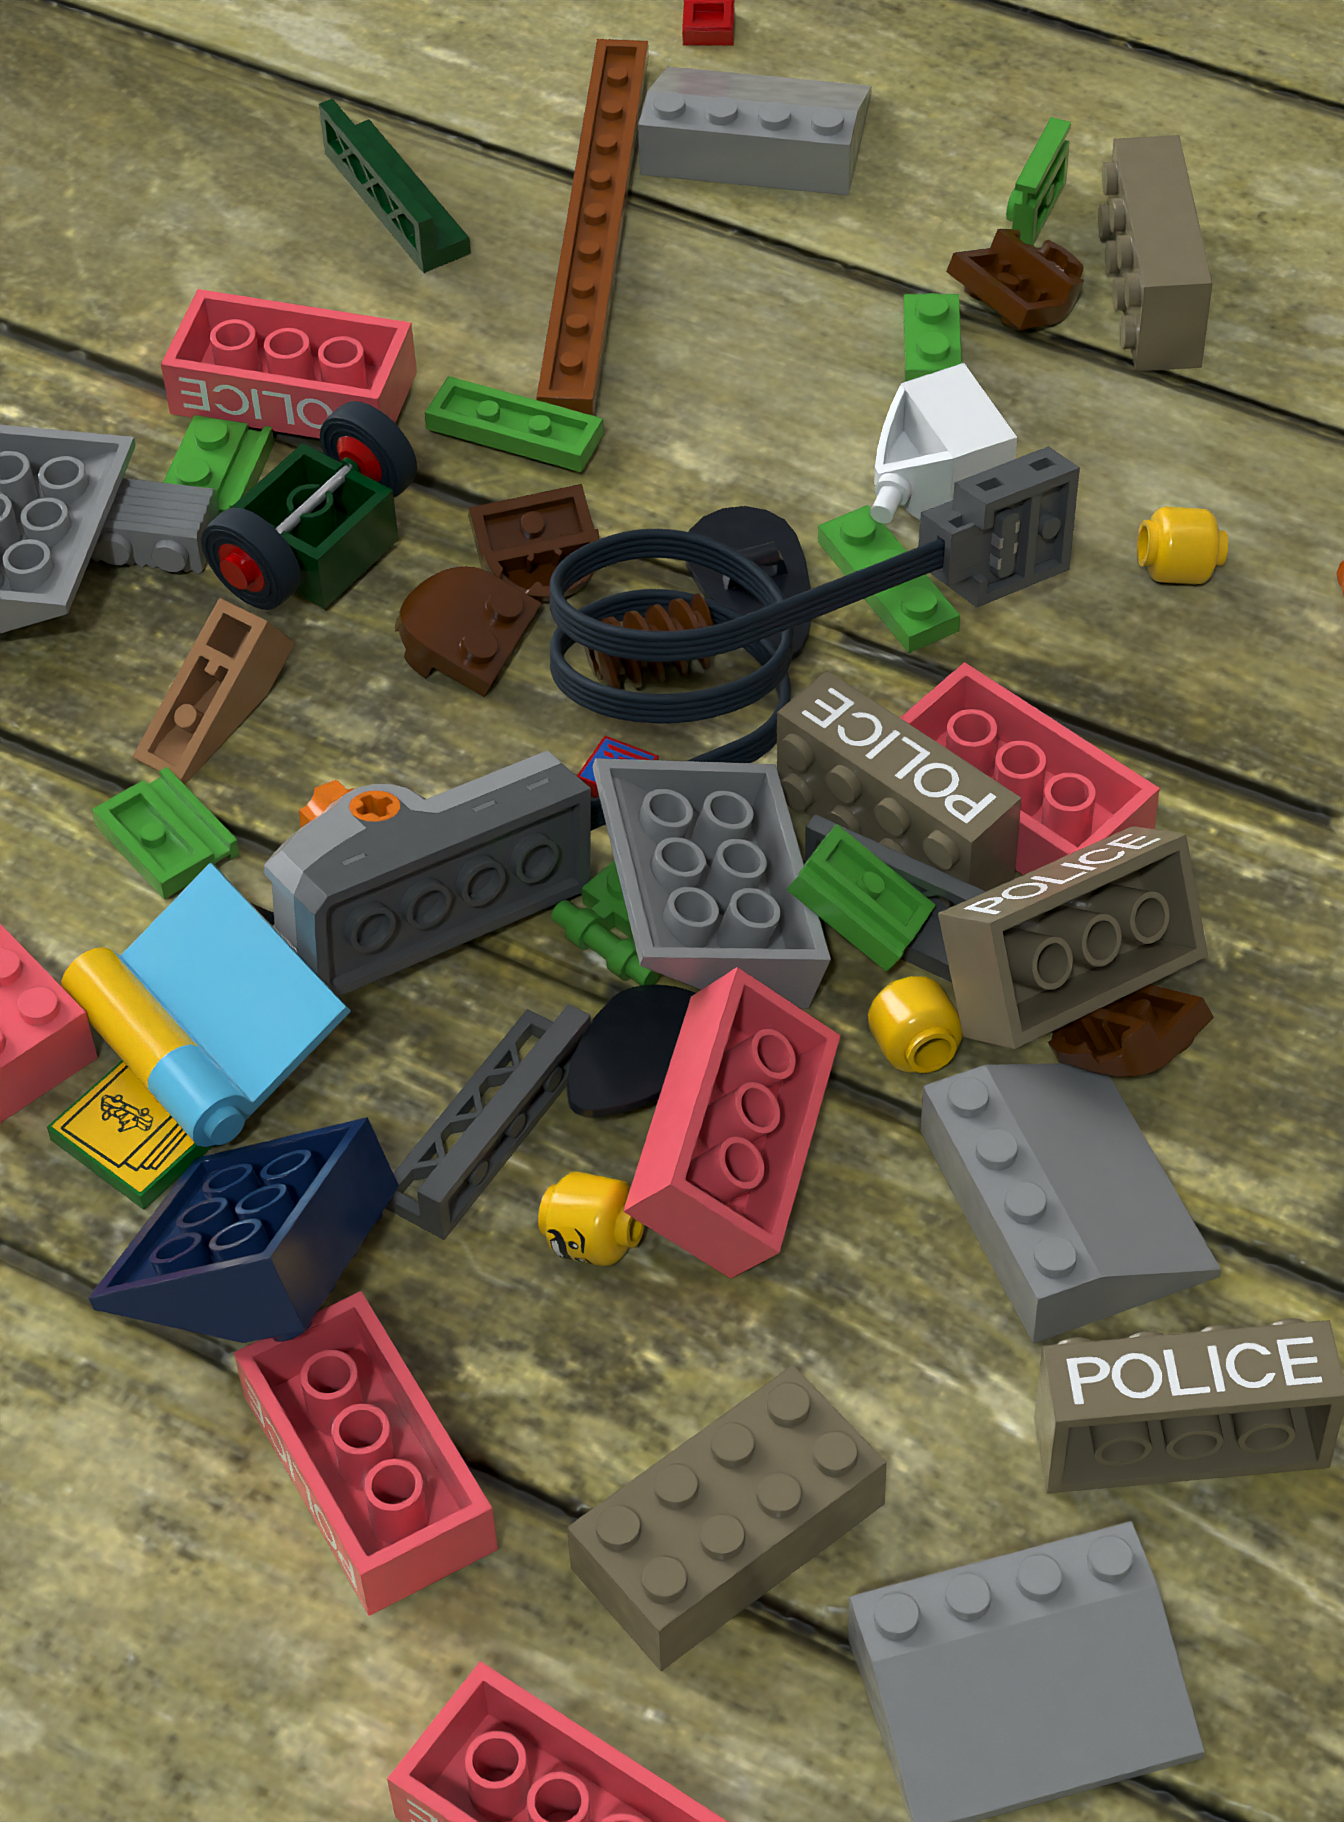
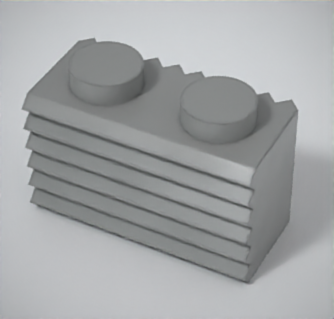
[91,478,220,574]

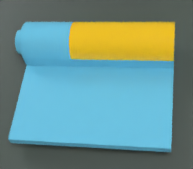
[61,863,351,1147]

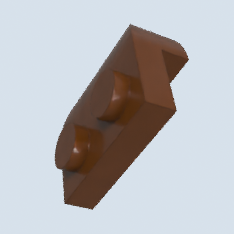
[946,229,1084,330]
[468,484,599,602]
[395,566,541,697]
[1047,984,1214,1076]

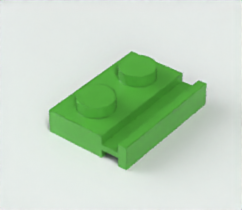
[1006,117,1071,246]
[163,415,275,513]
[92,767,239,899]
[786,824,936,972]

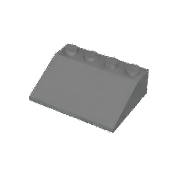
[638,66,872,196]
[0,425,136,633]
[592,758,831,1009]
[921,1063,1221,1344]
[848,1521,1204,1822]

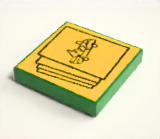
[47,1060,214,1210]

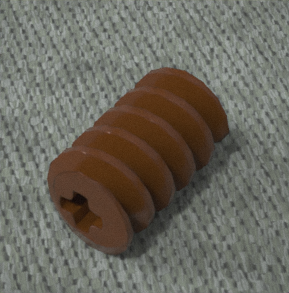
[584,593,713,689]

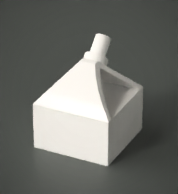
[870,363,1017,524]

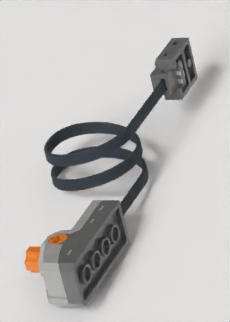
[264,446,1080,997]

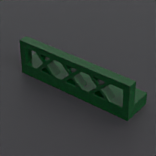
[319,98,471,273]

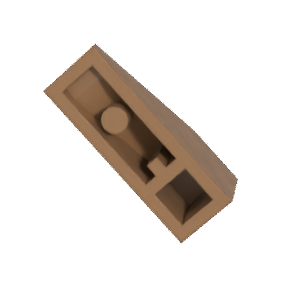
[132,598,296,785]

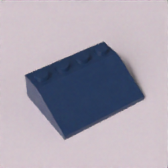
[88,1117,399,1343]

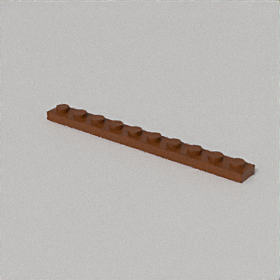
[536,39,649,416]

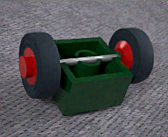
[201,401,417,610]

